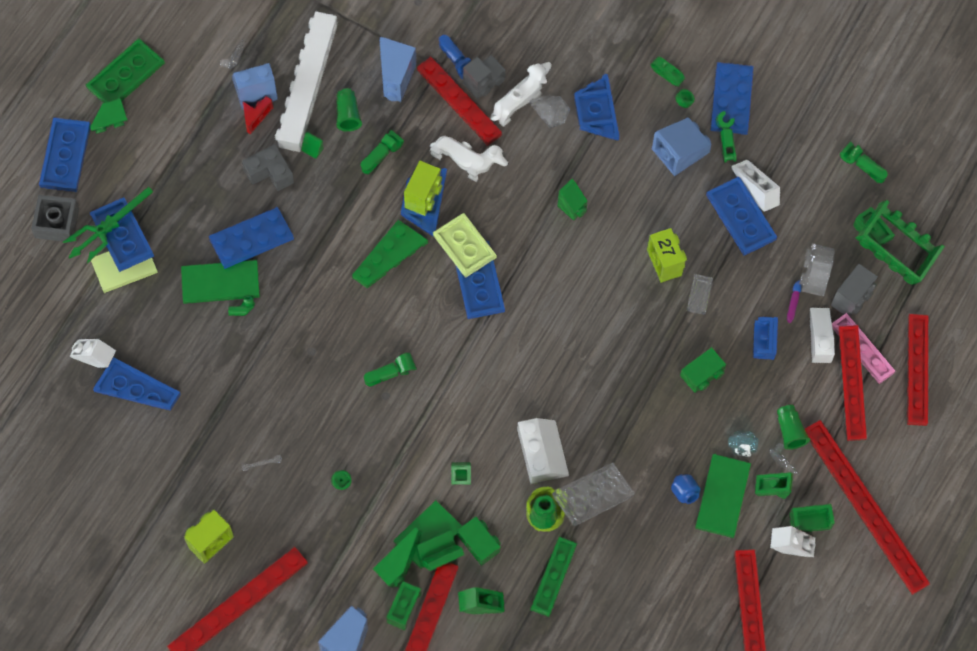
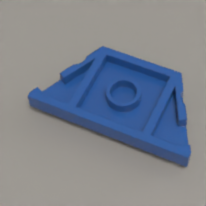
[574,74,620,140]
[401,168,447,236]

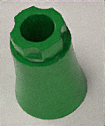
[336,88,362,132]
[777,405,810,450]
[529,495,557,529]

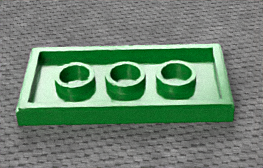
[85,38,165,103]
[181,260,260,304]
[695,454,751,538]

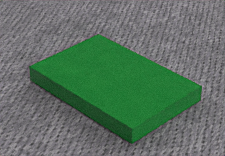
[393,500,462,569]

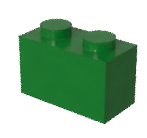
[680,347,726,393]
[457,517,501,566]

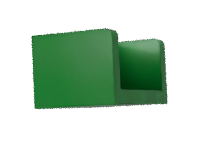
[789,504,835,532]
[386,581,421,630]

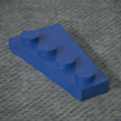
[93,357,181,411]

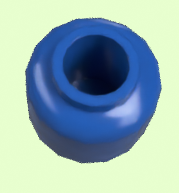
[671,474,700,504]

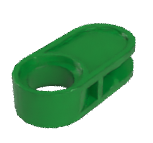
[651,57,685,87]

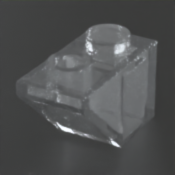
[529,95,570,129]

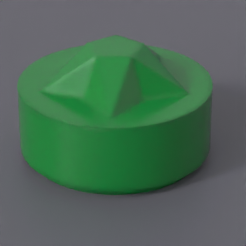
[675,89,695,108]
[331,470,352,490]

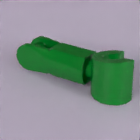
[715,111,737,163]
[361,130,404,174]
[840,142,888,183]
[364,353,417,387]

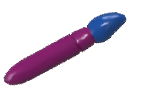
[787,280,802,323]

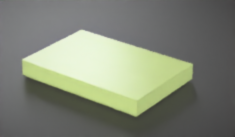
[433,213,497,278]
[91,251,158,293]

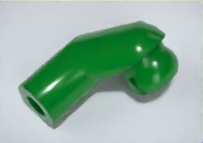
[228,296,255,316]

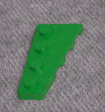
[352,220,428,288]

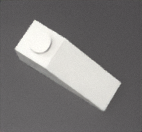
[732,160,780,212]
[810,308,835,363]

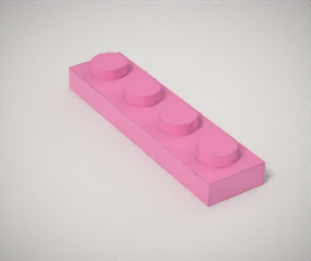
[832,313,895,384]

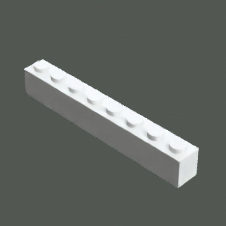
[275,11,337,152]

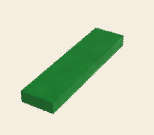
[531,536,577,617]

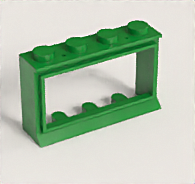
[856,200,945,285]

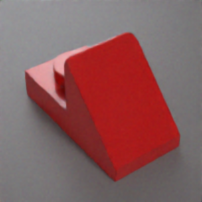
[243,96,273,134]

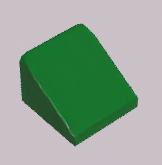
[301,132,323,158]
[451,462,471,485]

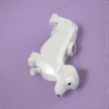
[491,62,551,127]
[430,136,509,182]

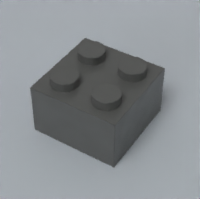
[31,195,79,242]
[831,264,878,317]

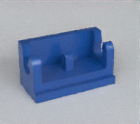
[753,317,778,360]

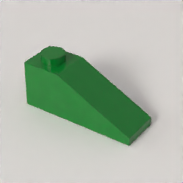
[373,527,422,588]

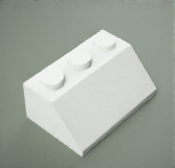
[517,418,569,484]

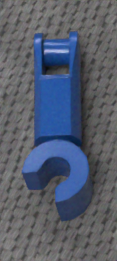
[439,35,471,80]

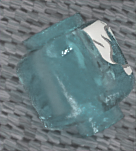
[728,430,758,457]

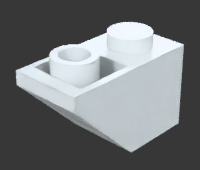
[70,339,116,367]
[771,526,815,557]

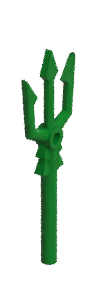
[62,187,153,264]

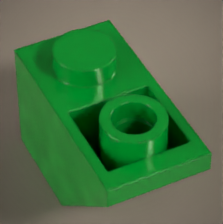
[90,99,127,134]

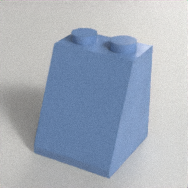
[380,37,416,102]
[232,63,278,109]
[652,117,711,176]
[318,606,368,651]

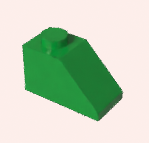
[557,179,587,221]
[458,587,505,615]

